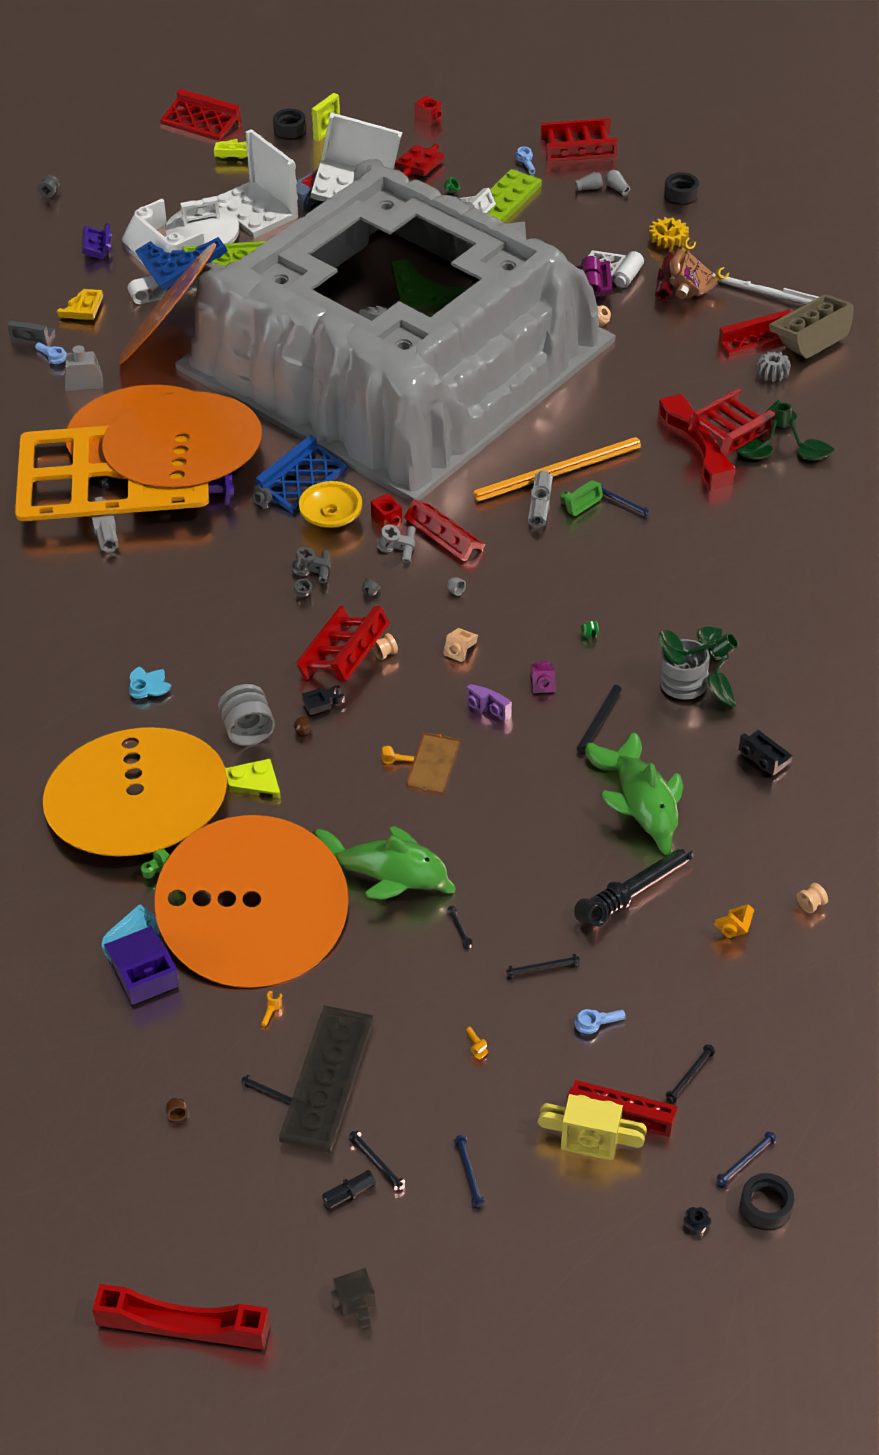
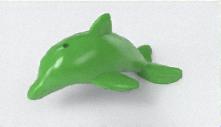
[585,732,683,855]
[313,826,456,900]

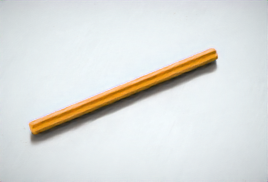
[473,437,641,502]

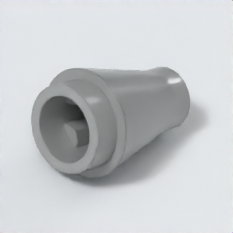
[605,170,630,195]
[575,172,603,191]

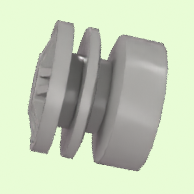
[660,639,710,699]
[218,684,275,746]

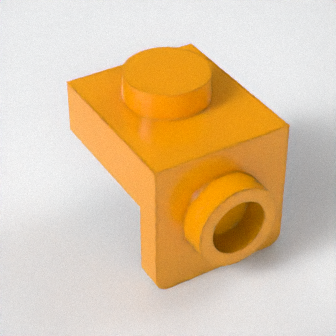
[714,904,754,939]

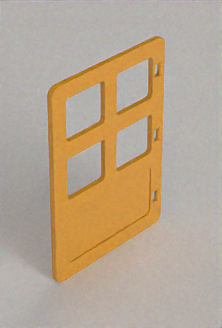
[15,425,209,521]

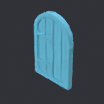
[101,904,161,960]

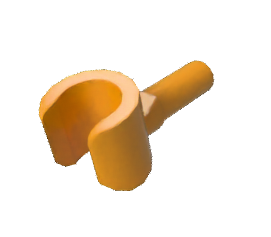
[381,746,414,765]
[261,990,282,1027]
[466,1027,488,1060]

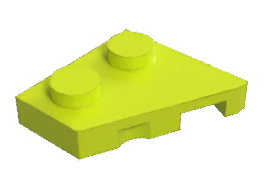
[214,139,248,159]
[225,759,281,799]

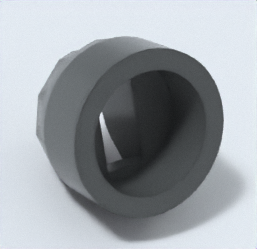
[362,578,381,596]
[294,579,312,598]

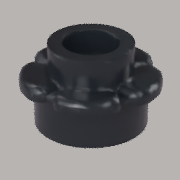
[684,1207,711,1234]

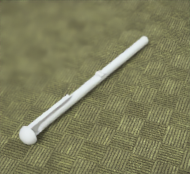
[712,273,818,305]

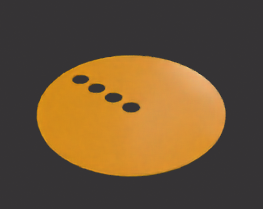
[43,727,227,856]

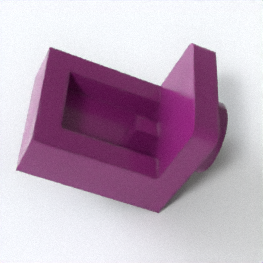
[530,660,556,693]

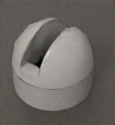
[447,577,466,596]

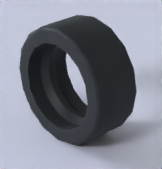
[273,108,307,138]
[664,172,699,204]
[740,1173,795,1229]

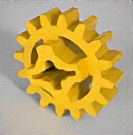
[649,217,689,248]

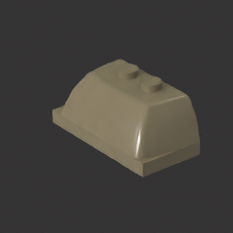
[769,294,854,358]

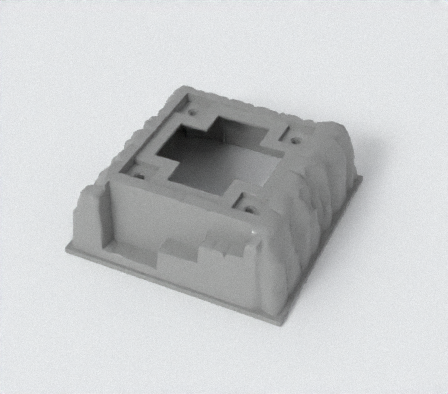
[175,159,616,503]

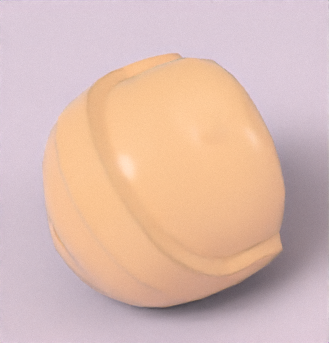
[597,305,611,327]

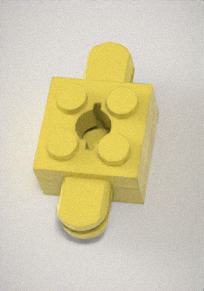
[538,1094,647,1161]

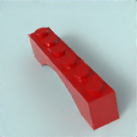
[658,393,736,491]
[92,1284,270,1350]

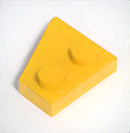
[57,289,103,320]

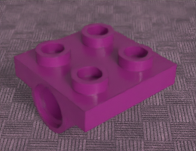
[576,256,613,297]

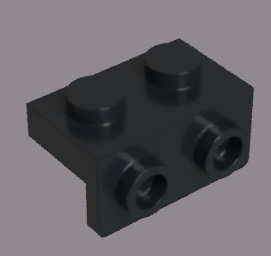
[738,730,793,776]

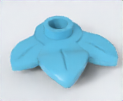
[128,667,171,699]

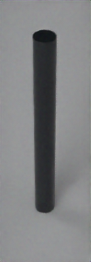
[577,685,622,753]

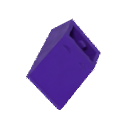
[104,926,179,1005]

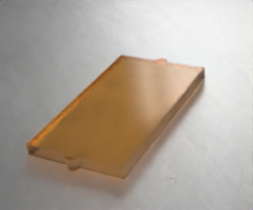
[406,732,461,793]

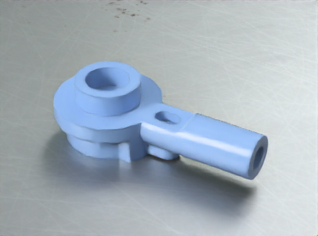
[515,146,536,175]
[35,342,67,365]
[574,1009,625,1034]

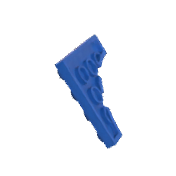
[135,237,228,291]

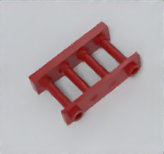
[540,118,618,162]
[688,389,775,456]
[295,606,390,682]

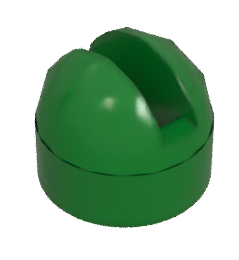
[444,177,460,194]
[580,621,599,639]

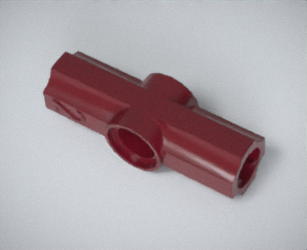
[655,254,674,302]

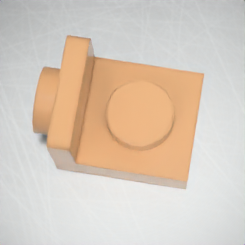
[443,628,478,662]

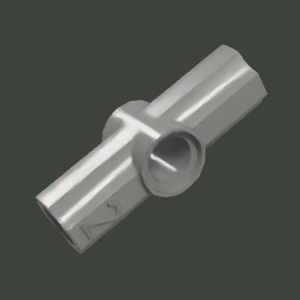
[528,471,553,528]
[92,497,119,553]

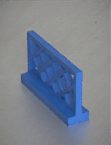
[255,434,347,514]

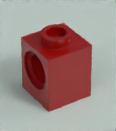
[414,96,442,125]
[370,493,402,528]

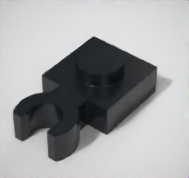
[302,685,345,715]

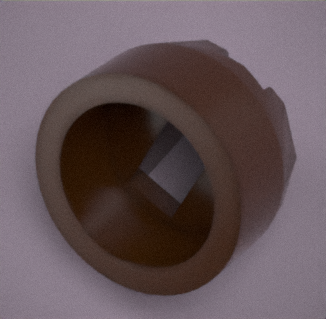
[294,715,312,735]
[166,1098,188,1121]

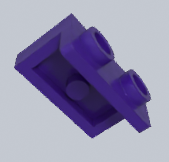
[82,223,112,260]

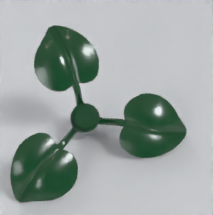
[736,400,835,460]
[659,627,739,707]

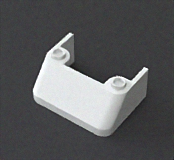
[121,199,204,266]

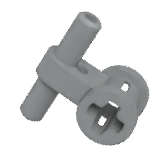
[376,525,416,563]

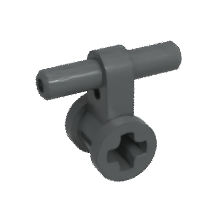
[291,547,331,583]

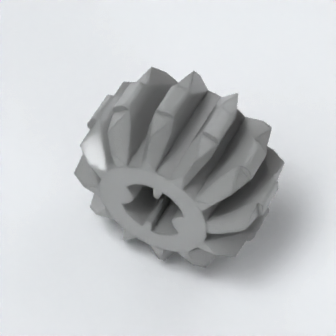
[756,351,791,383]

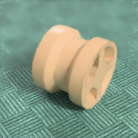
[372,633,398,660]
[796,883,828,914]

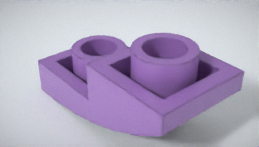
[467,684,512,721]

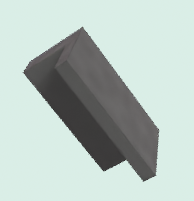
[8,320,55,346]

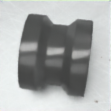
[38,174,60,198]

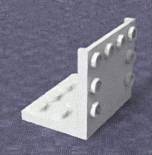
[310,112,402,202]
[217,129,298,239]

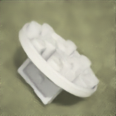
[165,196,239,244]

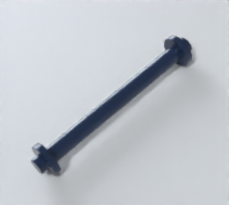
[601,485,650,517]
[717,1132,776,1186]
[454,1135,485,1207]

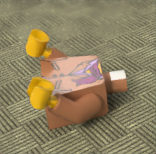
[669,237,729,299]

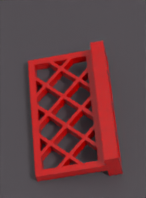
[160,89,242,141]

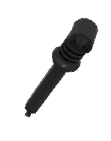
[574,849,694,927]

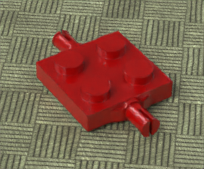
[395,144,444,177]

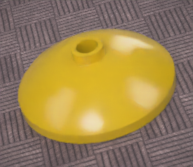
[299,481,362,528]

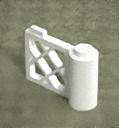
[588,250,644,288]

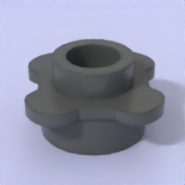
[252,485,272,509]

